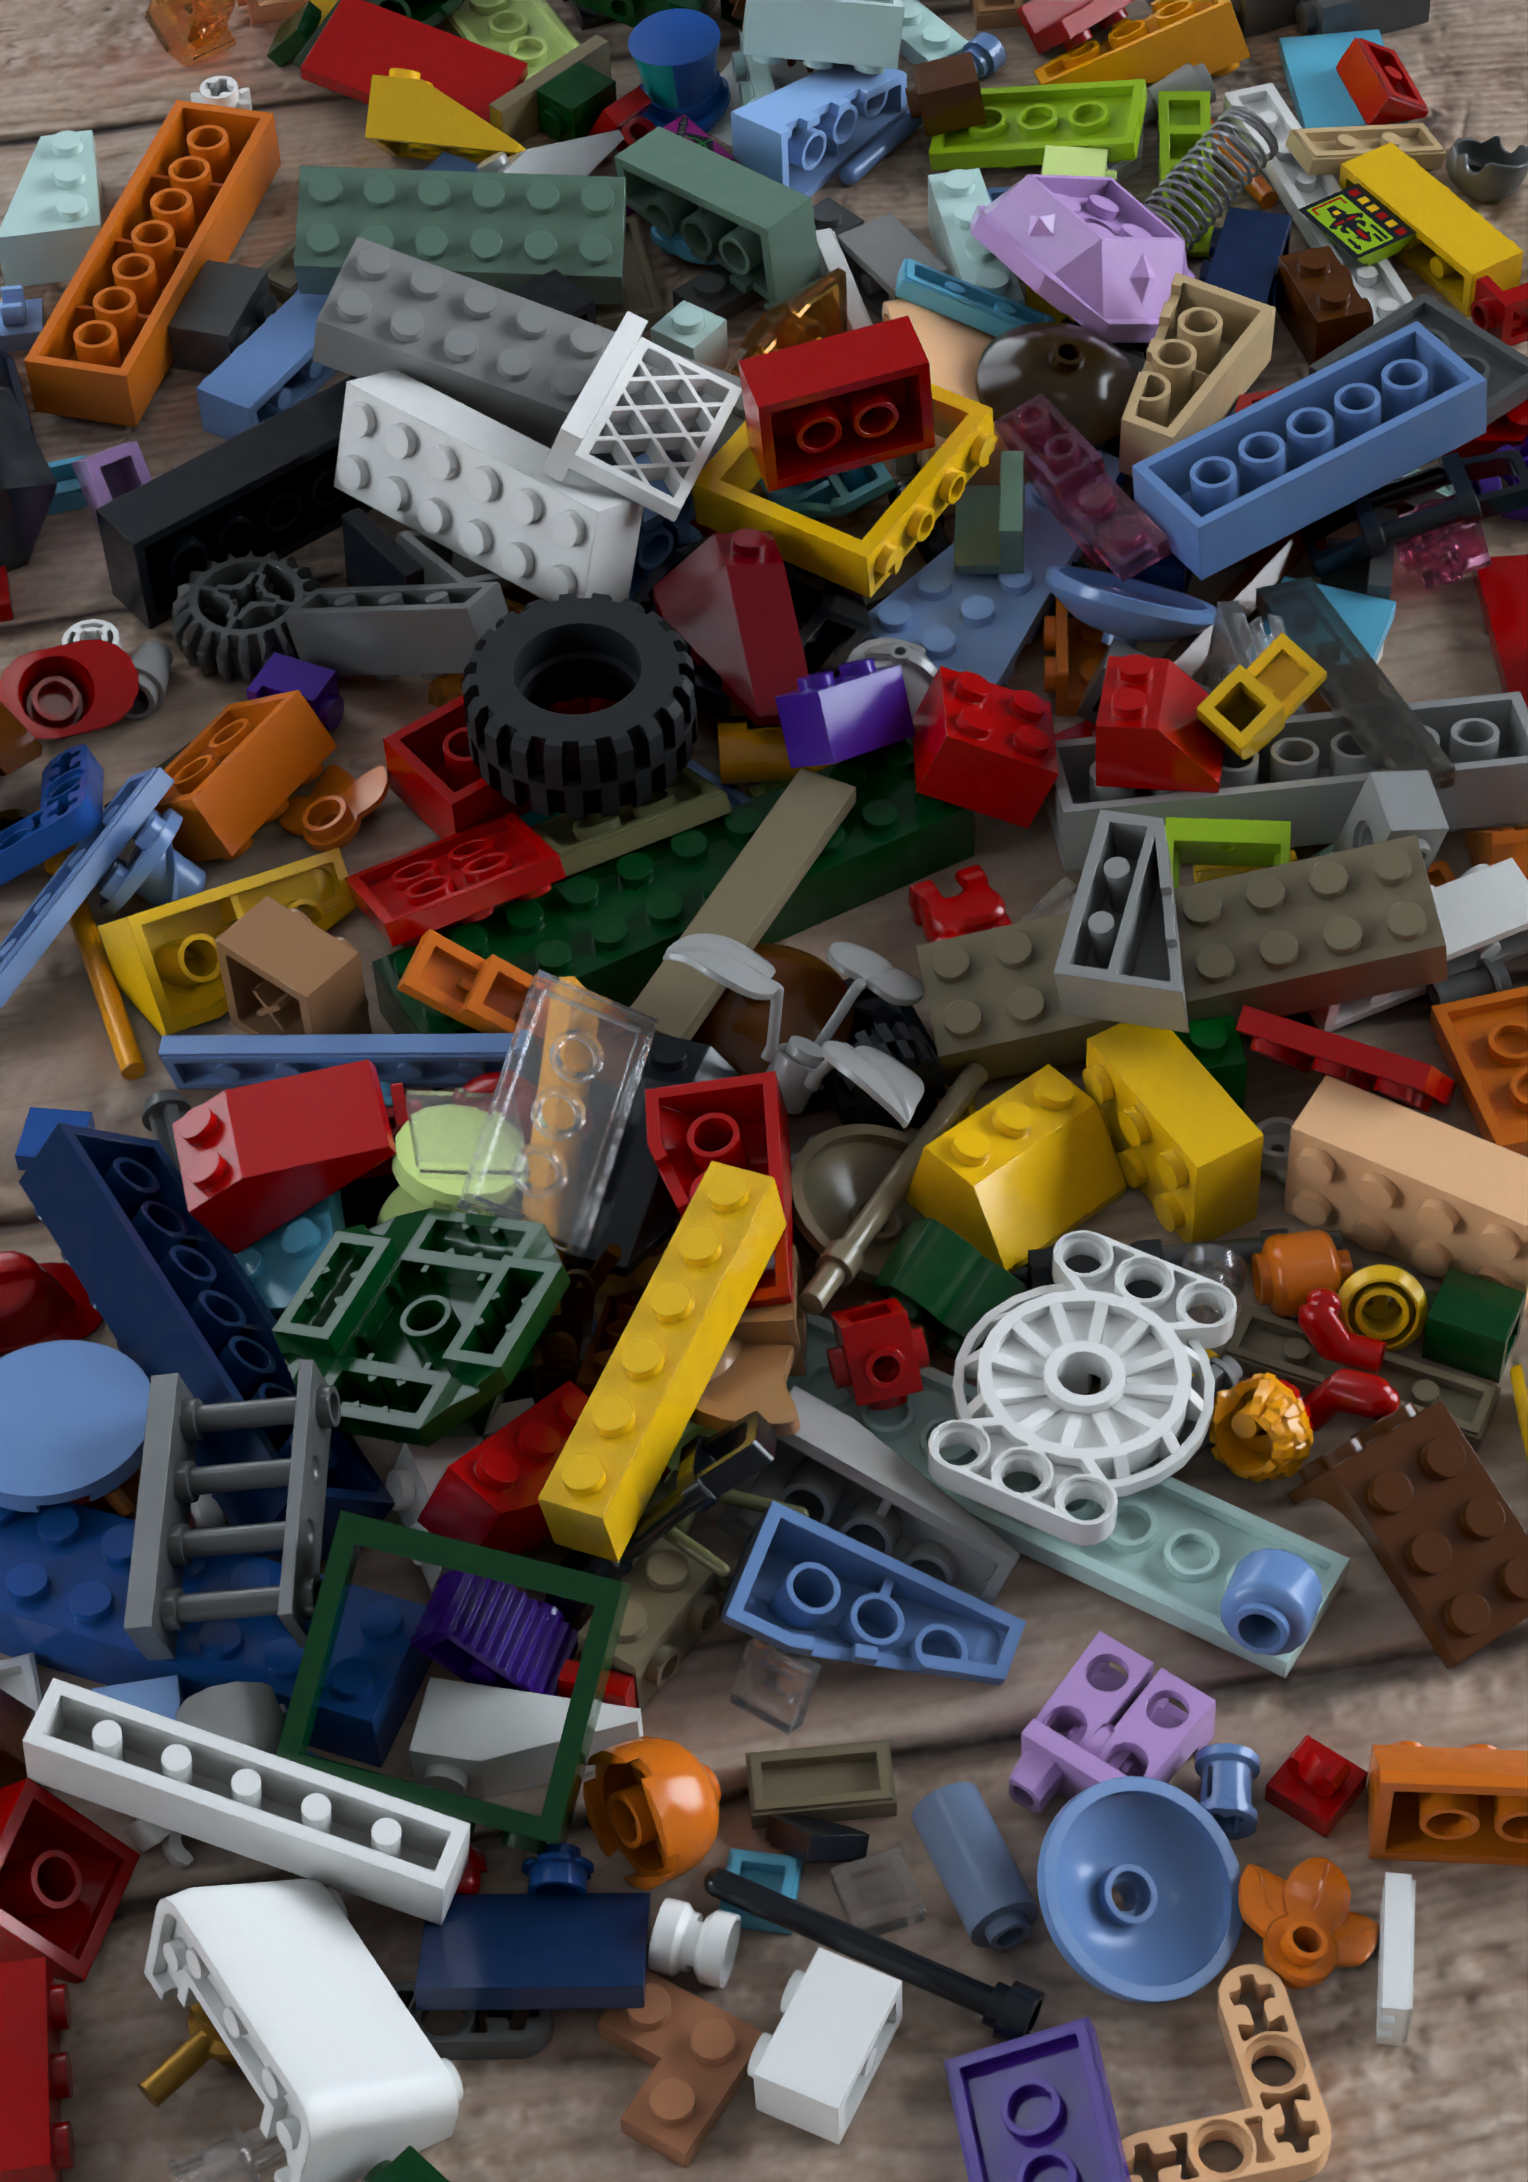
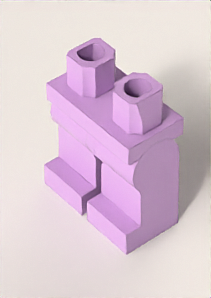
[1009,1631,1216,1813]

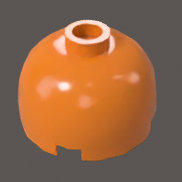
[583,1736,721,1891]

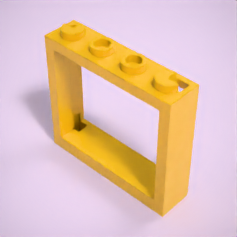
[692,337,997,598]

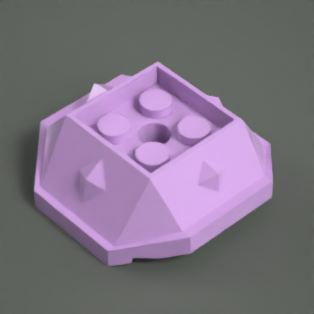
[969,174,1196,343]

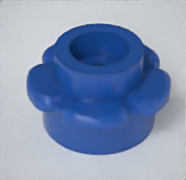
[521,1843,594,1894]

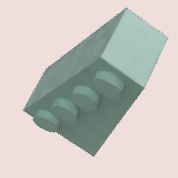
[614,126,822,319]

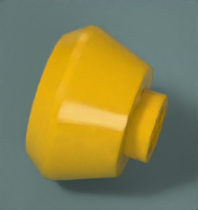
[1337,1264,1428,1352]

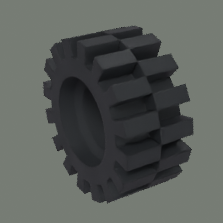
[822,1022,948,1132]

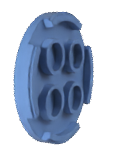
[0,1340,150,1513]

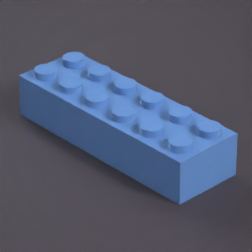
[1132,321,1487,581]

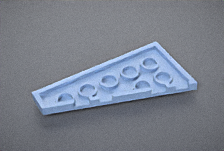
[868,449,1126,686]

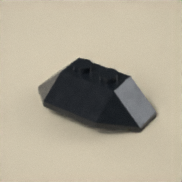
[0,386,57,572]

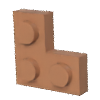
[597,1969,764,2169]

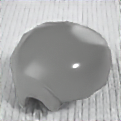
[176,1681,288,1755]

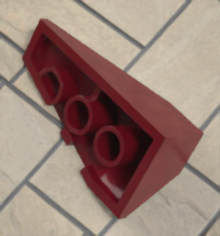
[652,528,809,726]

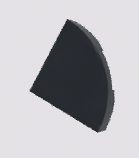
[765,1815,870,1863]

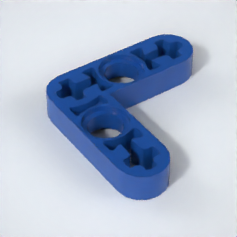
[0,744,104,886]

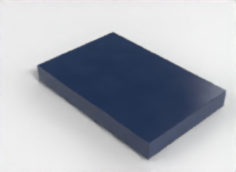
[415,1892,651,2011]

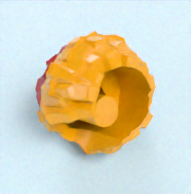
[1209,1373,1314,1482]

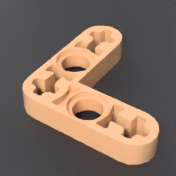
[1122,1964,1332,2182]

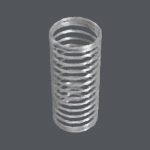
[1143,105,1279,255]

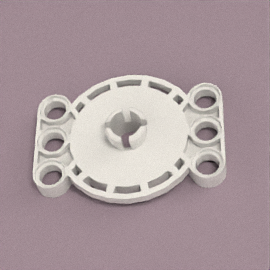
[927,1230,1237,1546]

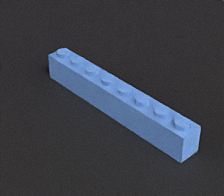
[196,151,479,440]

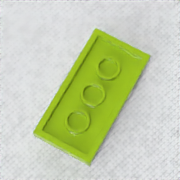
[928,79,1148,171]

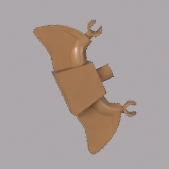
[631,1217,807,1436]

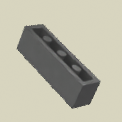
[284,582,509,681]

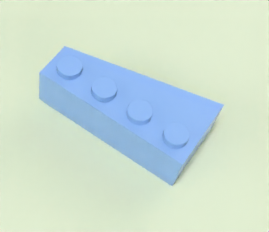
[731,63,907,197]

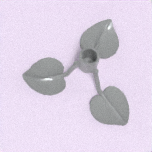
[662,933,925,1129]

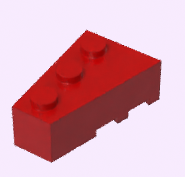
[417,1380,671,1555]

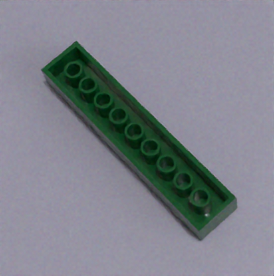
[372,737,975,1092]

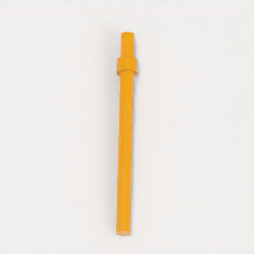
[35,807,146,1080]

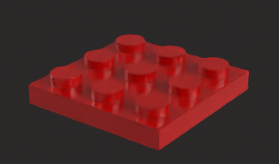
[345,811,566,947]
[1235,1005,1457,1113]

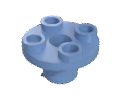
[95,808,206,915]

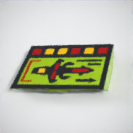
[1298,183,1417,267]

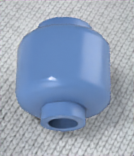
[1220,1548,1322,1656]

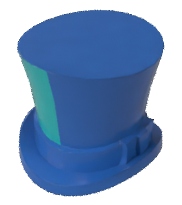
[628,8,731,133]

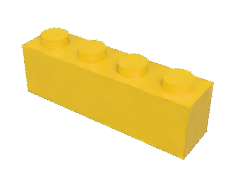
[1339,142,1524,317]

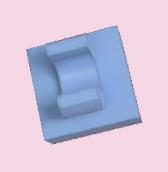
[0,285,46,353]

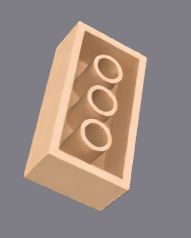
[1283,1075,1528,1310]

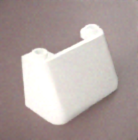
[144,1878,463,2182]

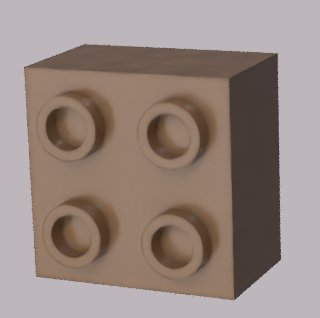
[215,896,372,1035]

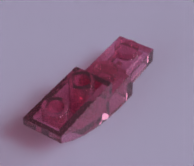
[994,393,1171,582]

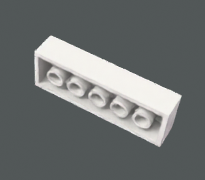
[334,369,644,603]

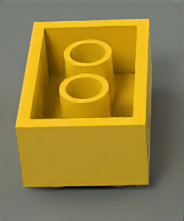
[1082,1023,1264,1243]

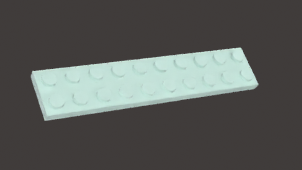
[787,1313,1350,1678]

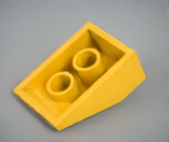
[365,68,526,164]

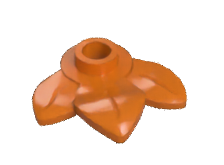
[278,764,390,851]
[1238,1857,1379,1989]

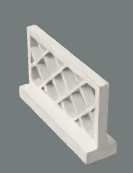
[541,311,742,522]

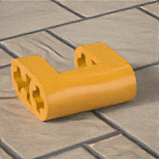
[717,720,841,784]

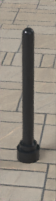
[704,1868,1045,2042]

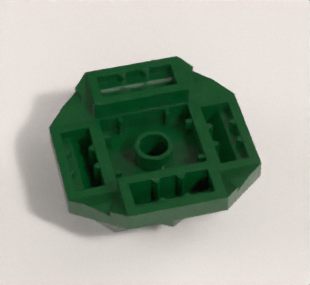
[272,1208,571,1447]

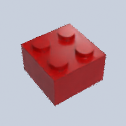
[912,666,1059,829]

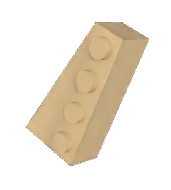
[1118,272,1276,477]

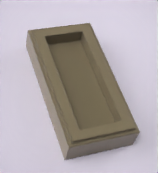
[745,1740,897,1829]

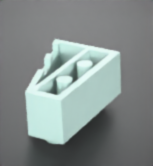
[742,0,905,74]
[0,130,106,287]

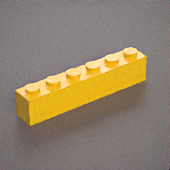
[538,1161,787,1562]

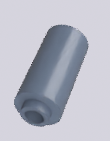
[911,1782,1039,1951]

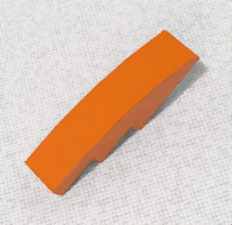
[396,929,645,1092]

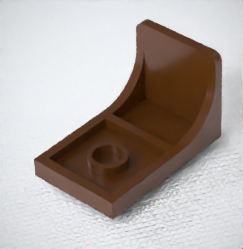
[1287,1400,1528,1668]

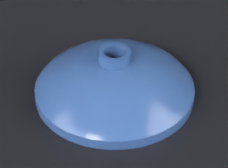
[1045,565,1219,649]
[1037,1776,1243,2004]

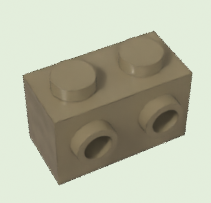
[577,1538,723,1712]

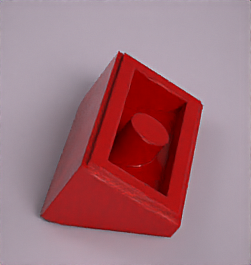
[1336,37,1429,125]

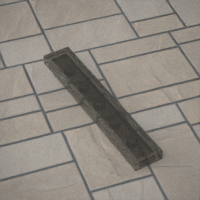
[1255,577,1456,790]

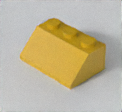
[905,1064,1128,1274]

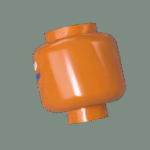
[1251,1230,1353,1319]

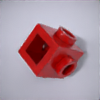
[827,1297,930,1410]

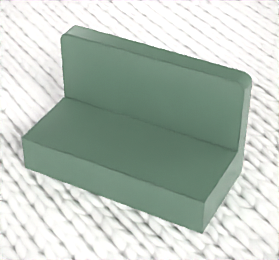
[954,451,1025,574]

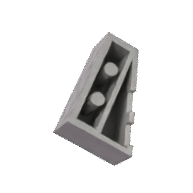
[1053,809,1189,1033]

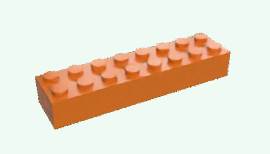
[24,100,281,427]

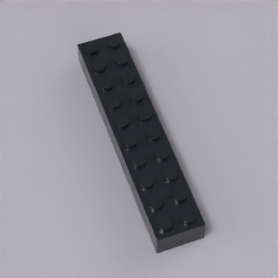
[95,269,597,630]

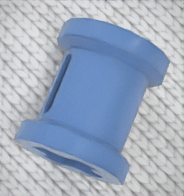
[1194,1743,1261,1840]

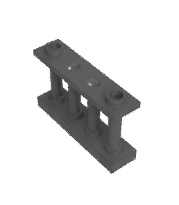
[124,1359,341,1661]

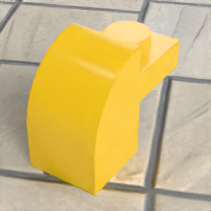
[1196,632,1327,760]

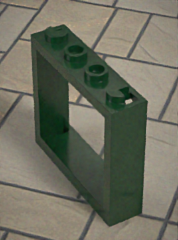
[276,1510,632,1854]

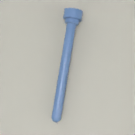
[840,32,1006,185]

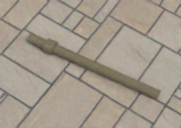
[798,1062,988,1315]

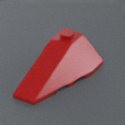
[645,1071,793,1309]

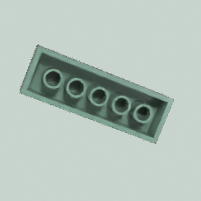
[294,166,626,305]

